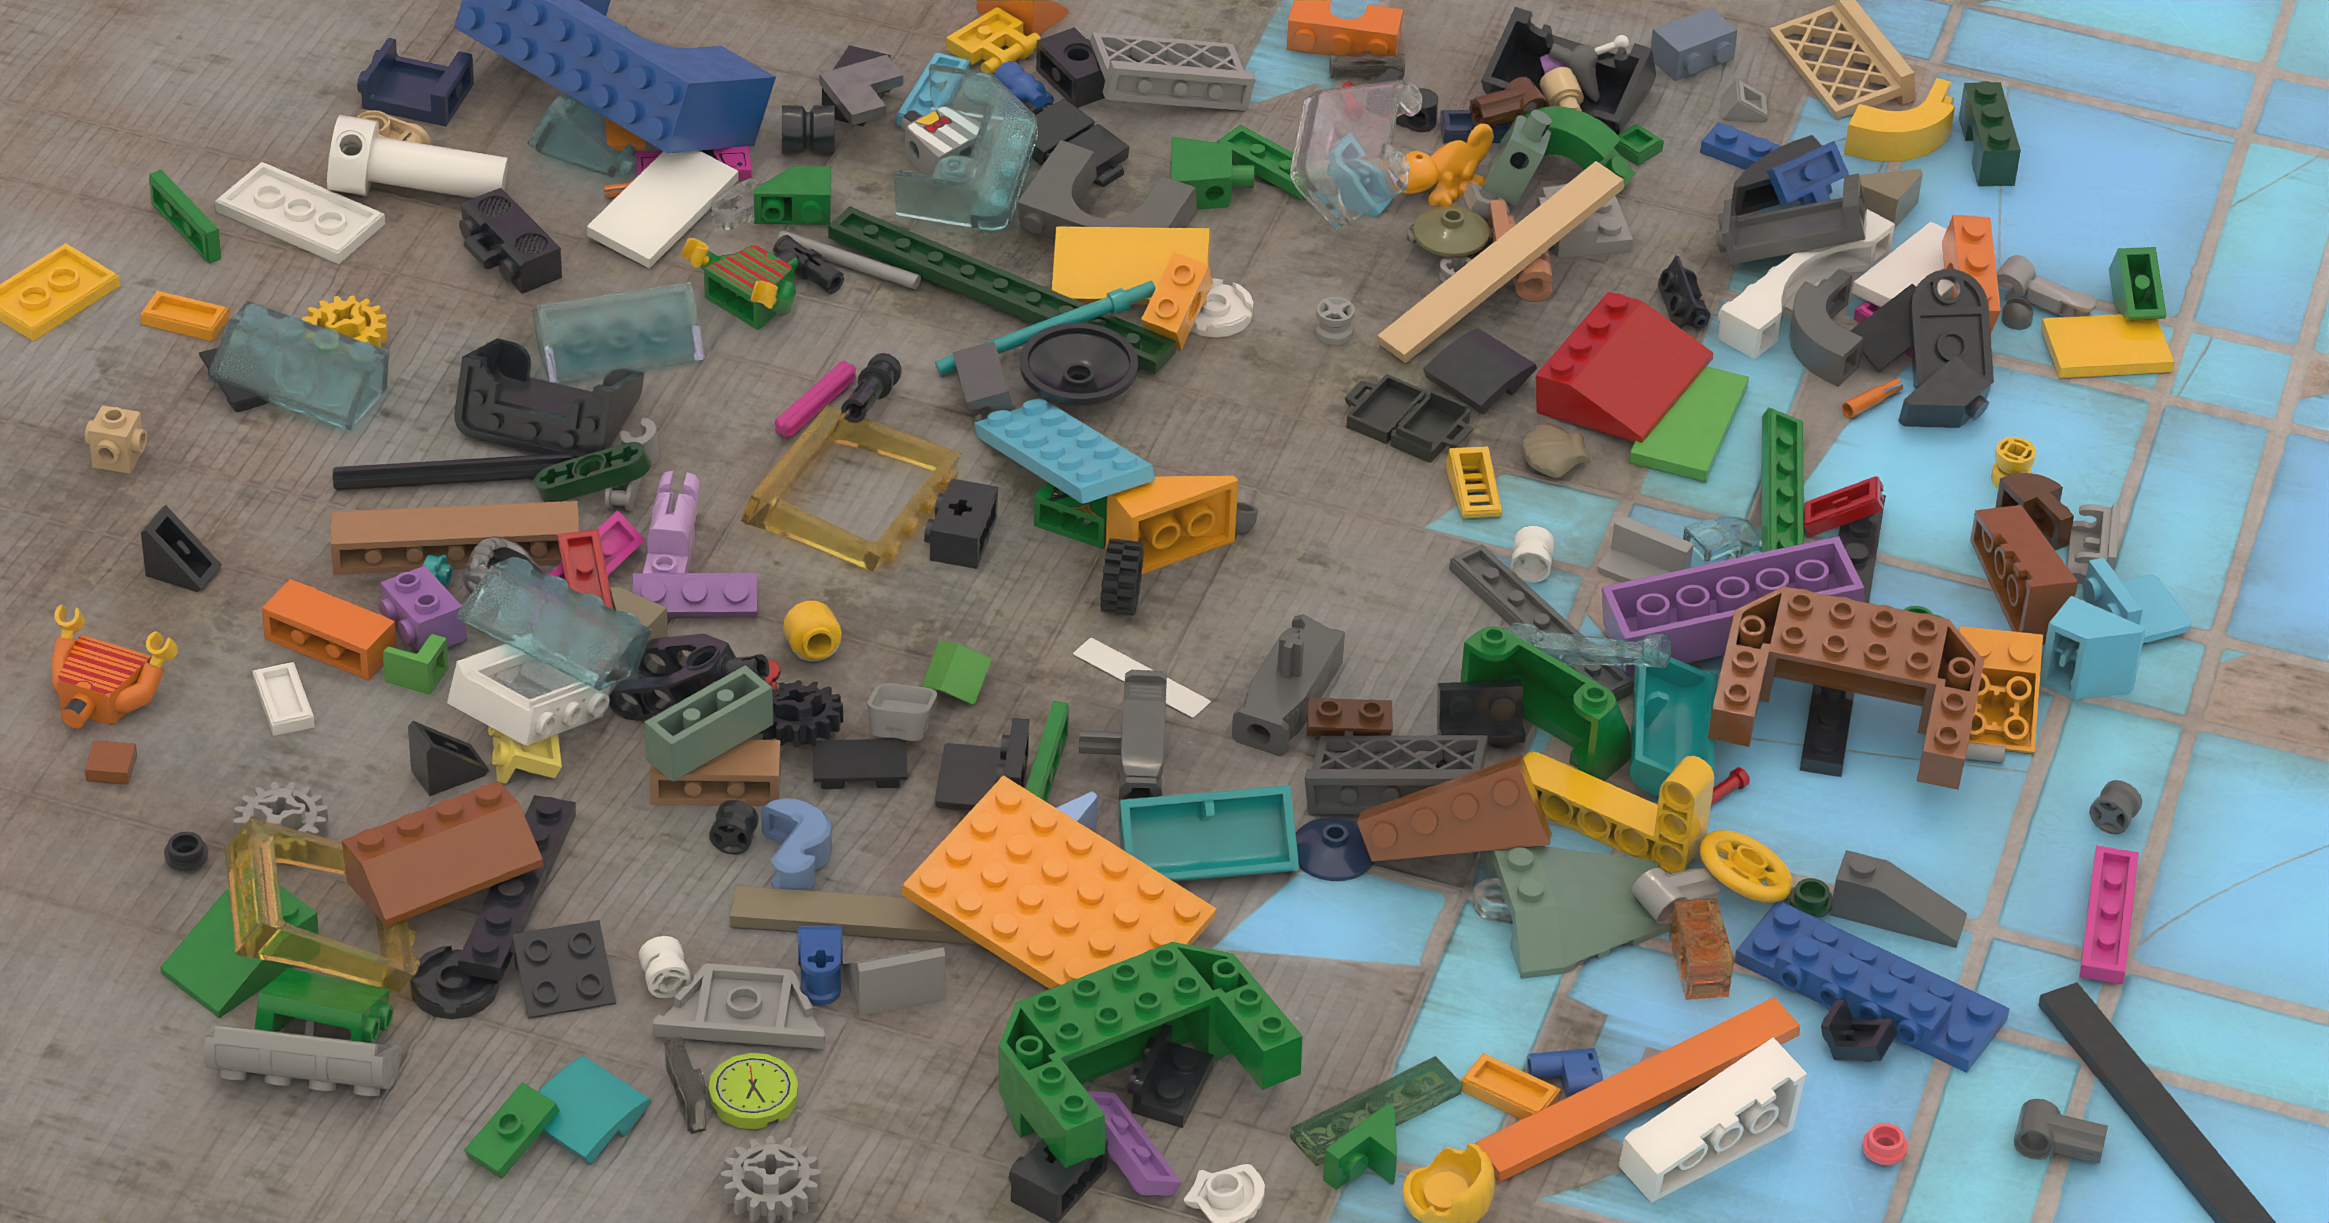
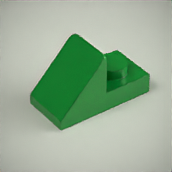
[1323,1104,1397,1190]

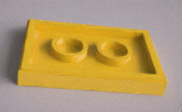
[0,243,120,341]
[2041,314,2174,378]

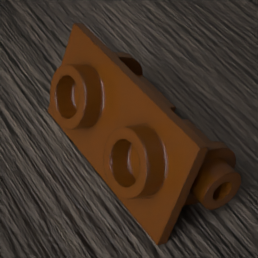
[1307,698,1393,740]

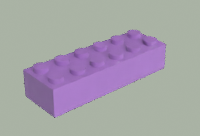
[1602,536,1865,676]

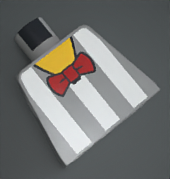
[901,106,992,187]

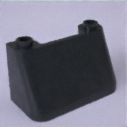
[1481,7,1656,135]
[454,338,645,458]

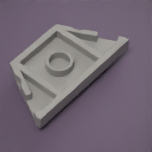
[653,963,825,1049]

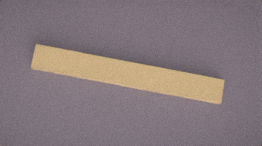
[1377,161,1624,364]

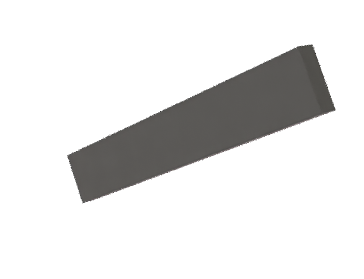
[1449,544,1634,701]

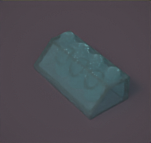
[532,282,705,383]
[208,301,389,431]
[457,557,652,691]

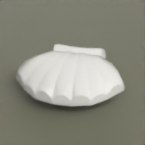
[1184,1164,1265,1223]

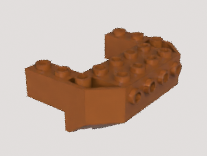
[1708,586,1984,790]

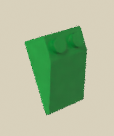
[160,869,320,1018]

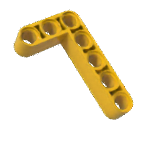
[1523,752,1715,873]

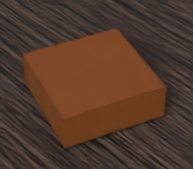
[85,741,137,784]

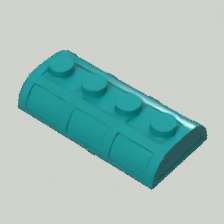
[1630,644,1717,797]
[1118,785,1299,882]

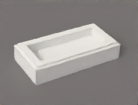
[253,662,315,736]

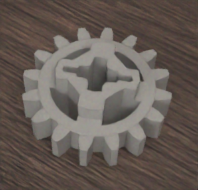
[233,782,328,862]
[721,1136,821,1223]

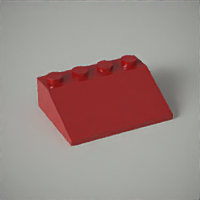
[1535,292,1713,443]

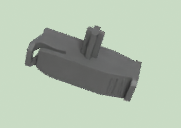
[1232,614,1345,756]
[1079,669,1167,801]

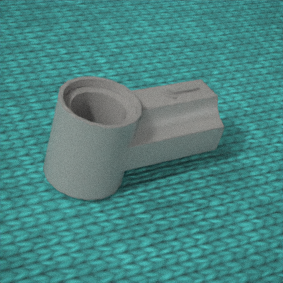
[1632,867,1721,925]

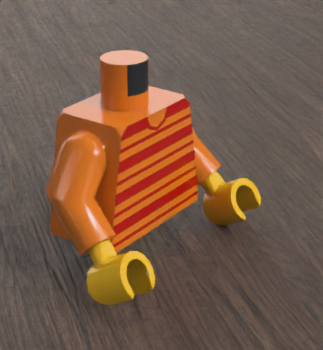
[51,605,178,729]

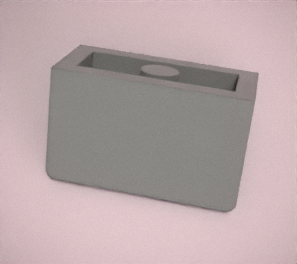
[1597,515,1694,583]

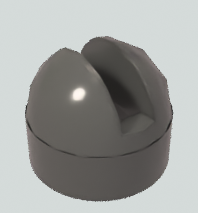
[2001,297,2033,330]
[1236,502,1258,534]

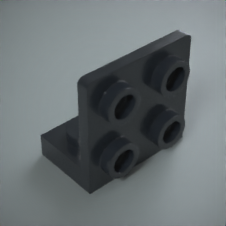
[935,718,1030,811]

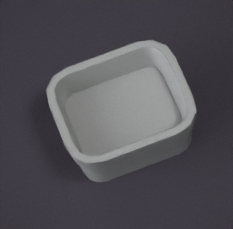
[867,683,937,741]

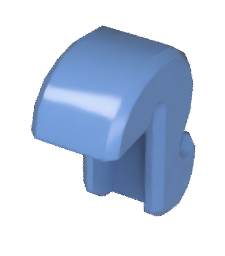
[761,798,832,891]

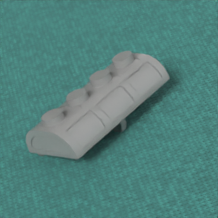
[204,1020,403,1096]

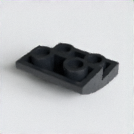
[1423,328,1537,414]

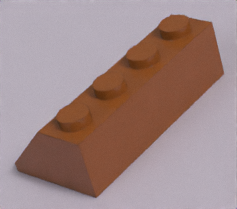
[342,781,543,927]

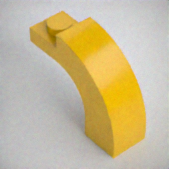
[1844,78,1955,162]

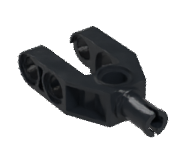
[609,633,770,720]

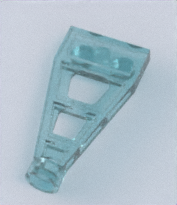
[1502,623,1671,668]

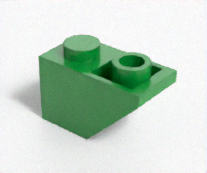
[754,166,831,225]

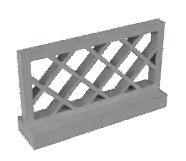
[1090,32,1256,111]

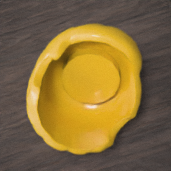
[1402,1142,1495,1223]

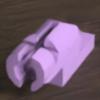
[643,471,700,573]

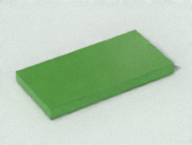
[1629,366,1749,482]

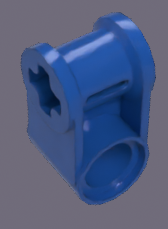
[798,925,843,1005]

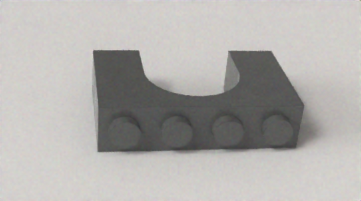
[1017,140,1197,239]

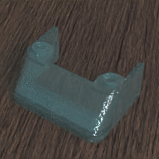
[894,64,1038,231]

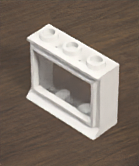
[447,634,612,746]

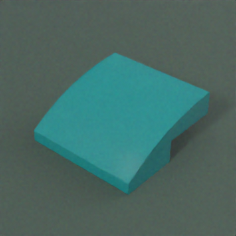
[538,1056,652,1165]

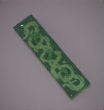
[1290,1056,1462,1166]

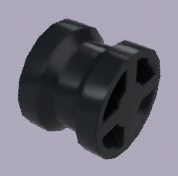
[709,800,759,855]

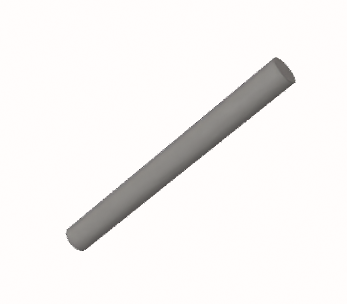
[777,230,921,290]

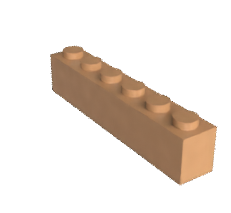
[331,501,579,575]

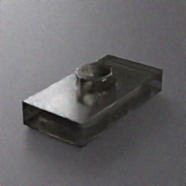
[664,1037,706,1134]

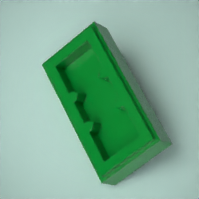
[464,1082,560,1179]

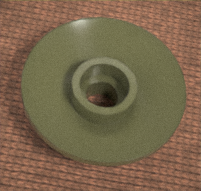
[1413,206,1490,257]

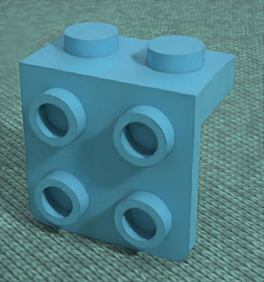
[2082,557,2191,643]

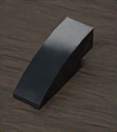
[1732,135,1822,216]

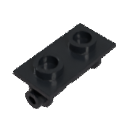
[1658,255,1710,329]

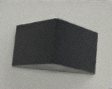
[141,505,222,592]
[408,721,489,797]

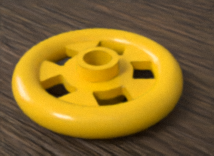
[1699,830,1793,903]

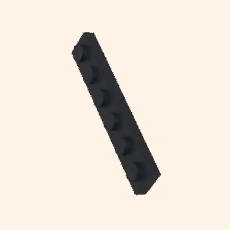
[458,795,576,981]

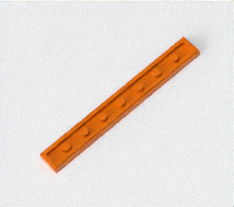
[1475,997,1800,1183]

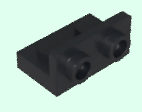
[1437,679,1526,748]
[1127,1024,1214,1128]

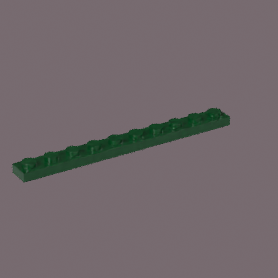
[828,206,1176,374]

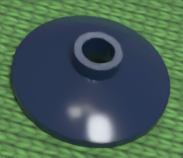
[1295,817,1375,881]

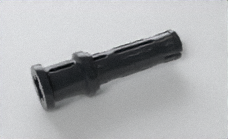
[841,353,902,423]

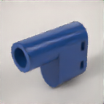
[1527,1048,1603,1098]

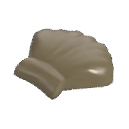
[1523,423,1591,478]

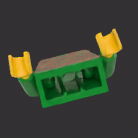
[681,238,798,330]

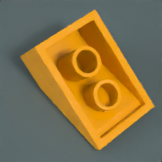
[1105,476,1238,574]

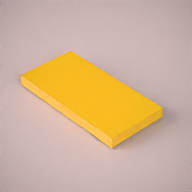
[1052,227,1211,305]

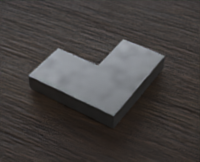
[819,55,903,125]

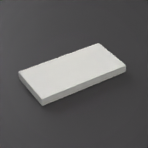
[587,151,739,269]
[215,162,385,264]
[1851,222,1996,307]

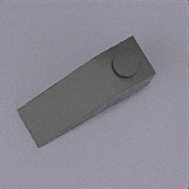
[1830,850,1967,948]

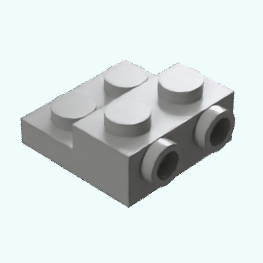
[1536,184,1633,258]

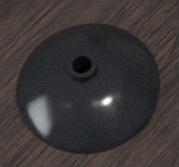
[1020,323,1138,406]

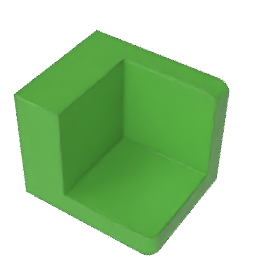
[383,633,449,695]
[922,641,992,704]

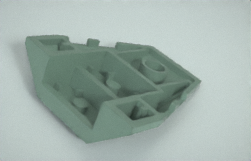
[1480,846,1680,979]

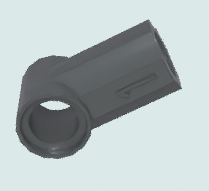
[2014,1099,2108,1163]

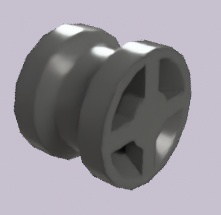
[2089,780,2142,834]

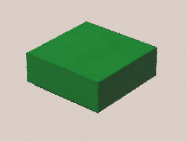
[1614,124,1664,166]

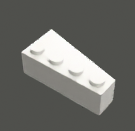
[1619,1037,1807,1203]

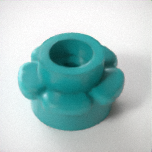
[423,555,453,588]

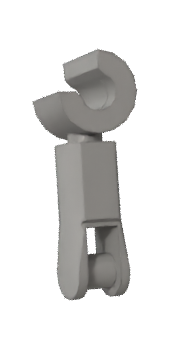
[1997,255,2097,317]
[605,417,661,511]

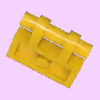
[946,7,1041,77]

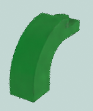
[1500,106,1636,195]

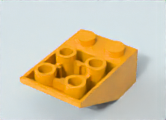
[1959,626,2043,754]

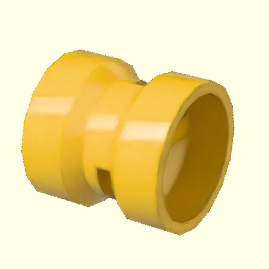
[1991,437,2036,488]

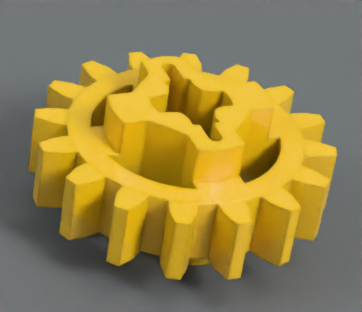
[301,295,387,364]

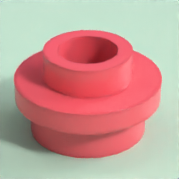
[1862,1123,1908,1165]

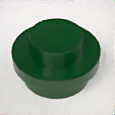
[1789,878,1833,918]

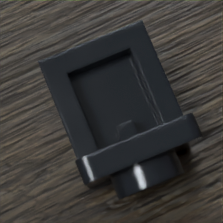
[1821,999,1898,1062]

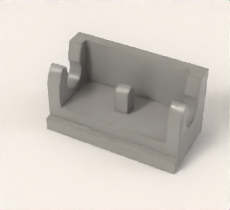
[2067,504,2121,584]

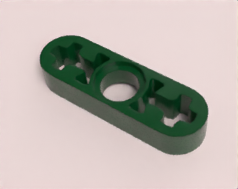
[534,442,651,502]

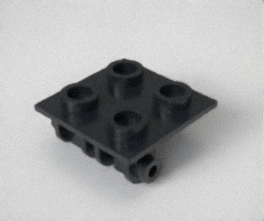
[512,920,616,1019]

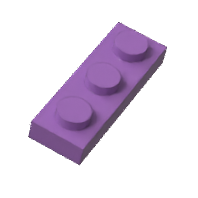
[633,573,757,618]
[1087,1091,1182,1196]

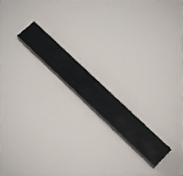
[2038,982,2276,1223]

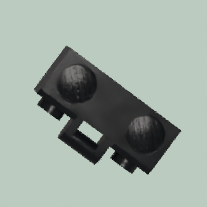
[459,188,562,294]

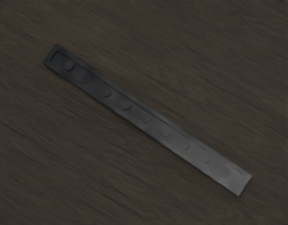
[1799,495,1886,777]

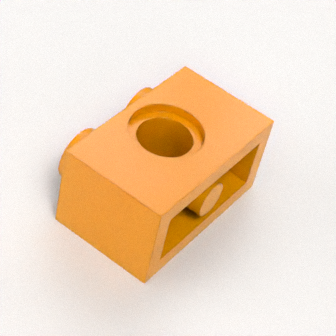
[1141,252,1213,350]

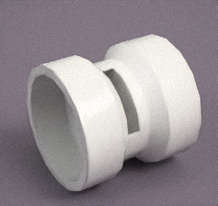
[1511,526,1555,583]
[639,936,691,999]

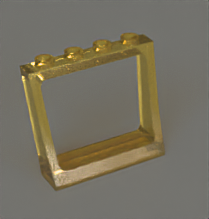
[741,404,962,572]
[225,817,420,993]

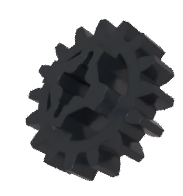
[760,680,844,747]

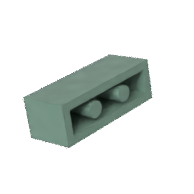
[644,665,773,782]

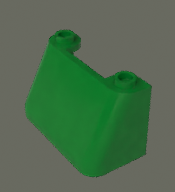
[1460,626,1632,781]

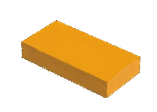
[140,291,230,342]
[1460,1053,1561,1119]

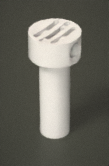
[327,115,508,198]

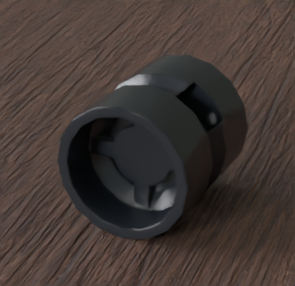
[782,105,835,154]

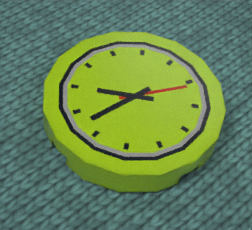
[708,1053,798,1130]

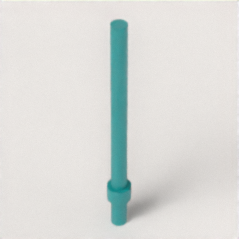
[935,280,1156,376]

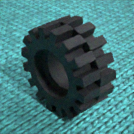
[1100,538,1144,616]

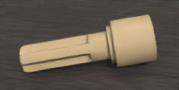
[1540,67,1584,111]

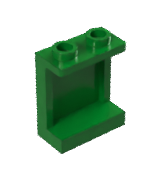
[255,968,394,1043]

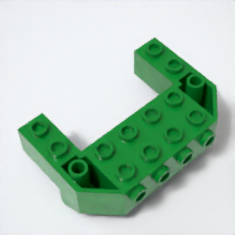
[998,942,1303,1168]

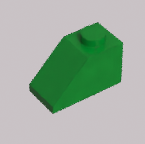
[2109,247,2167,320]

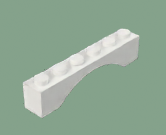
[1717,209,1895,359]

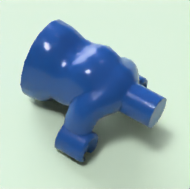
[992,61,1054,122]

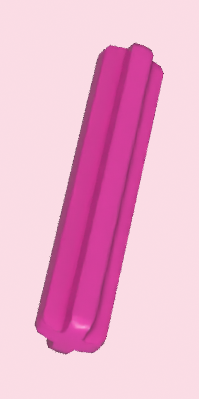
[774,361,857,438]

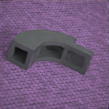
[1789,269,1863,387]

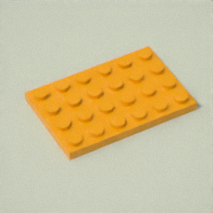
[901,775,1217,989]

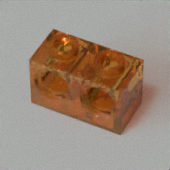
[1669,898,1734,1000]

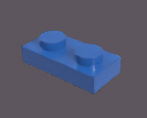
[1700,122,1781,170]

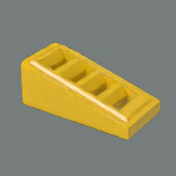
[1445,446,1502,519]

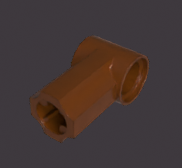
[1469,77,1550,127]

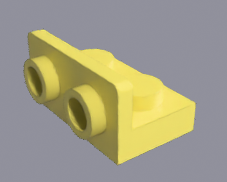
[488,726,562,784]

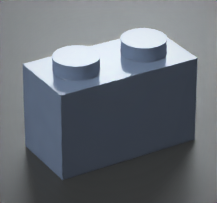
[1651,7,1738,81]

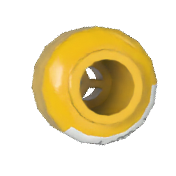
[783,600,842,662]

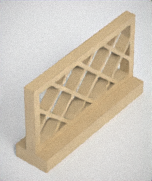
[1770,0,1916,120]

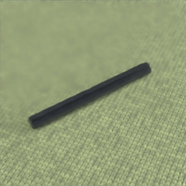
[332,453,574,490]

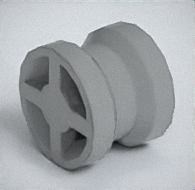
[1315,297,1355,345]

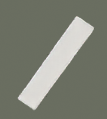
[1073,638,1211,718]

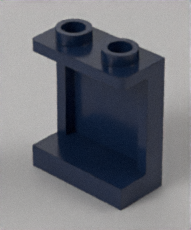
[357,38,474,127]

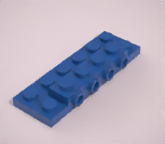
[1734,901,2010,1073]

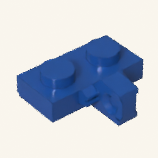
[1767,141,1849,206]

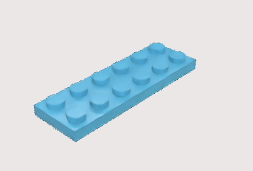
[974,399,1155,504]

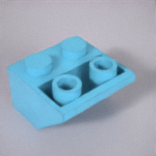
[2040,596,2146,700]

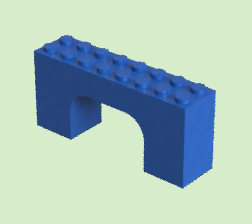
[454,0,776,153]

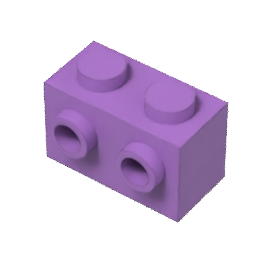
[378,566,467,652]

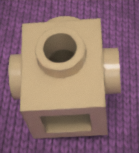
[85,405,147,474]

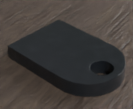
[1909,269,1994,388]

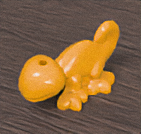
[1393,124,1494,207]

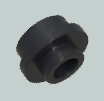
[164,831,208,871]

